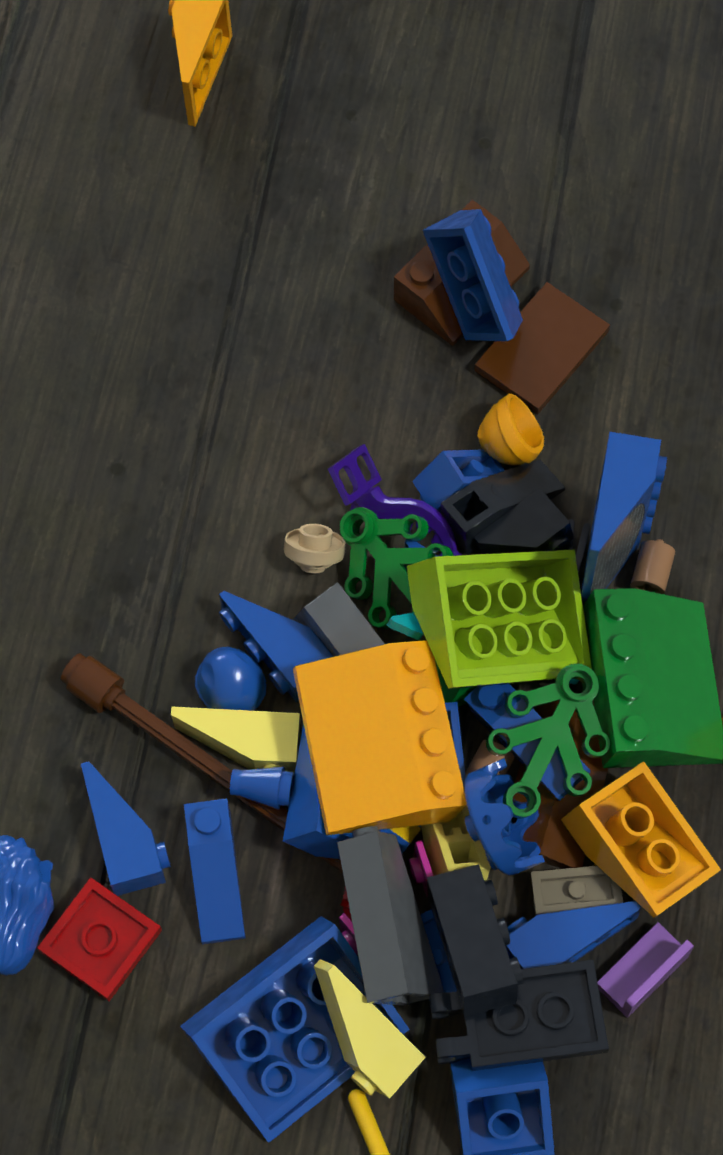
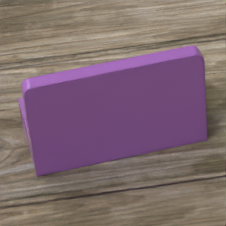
[597,922,694,1018]

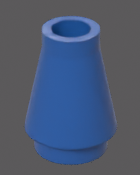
[230,766,295,810]

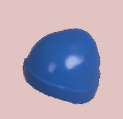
[195,647,266,711]

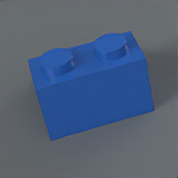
[450,1058,555,1155]

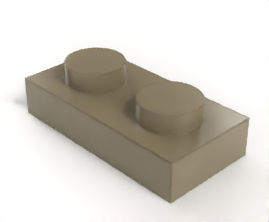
[530,866,623,916]

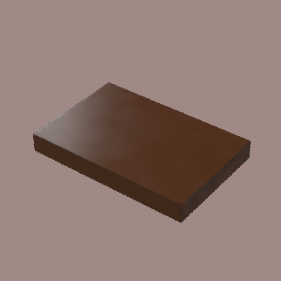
[474,282,610,415]

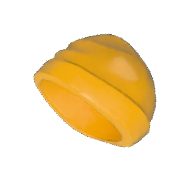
[477,394,544,466]

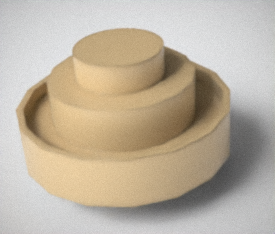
[284,524,346,573]

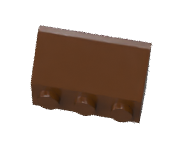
[394,199,530,346]

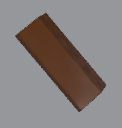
[512,699,608,869]

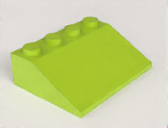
[407,550,592,689]

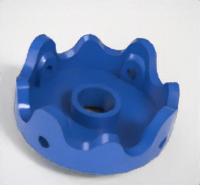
[464,758,545,876]

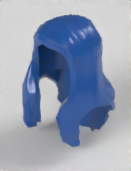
[0,835,54,975]

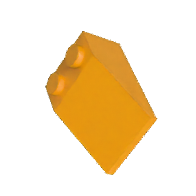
[168,0,232,127]
[561,761,721,918]

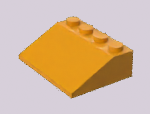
[293,640,467,835]

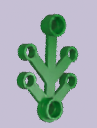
[340,507,453,629]
[486,664,610,819]

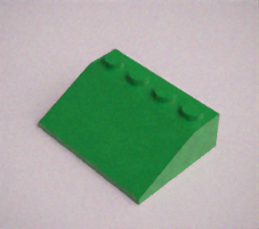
[583,588,723,768]

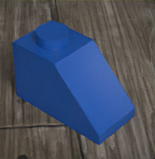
[412,450,505,513]

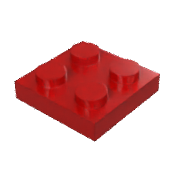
[37,877,162,1002]

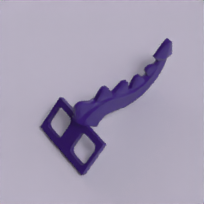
[328,444,461,556]

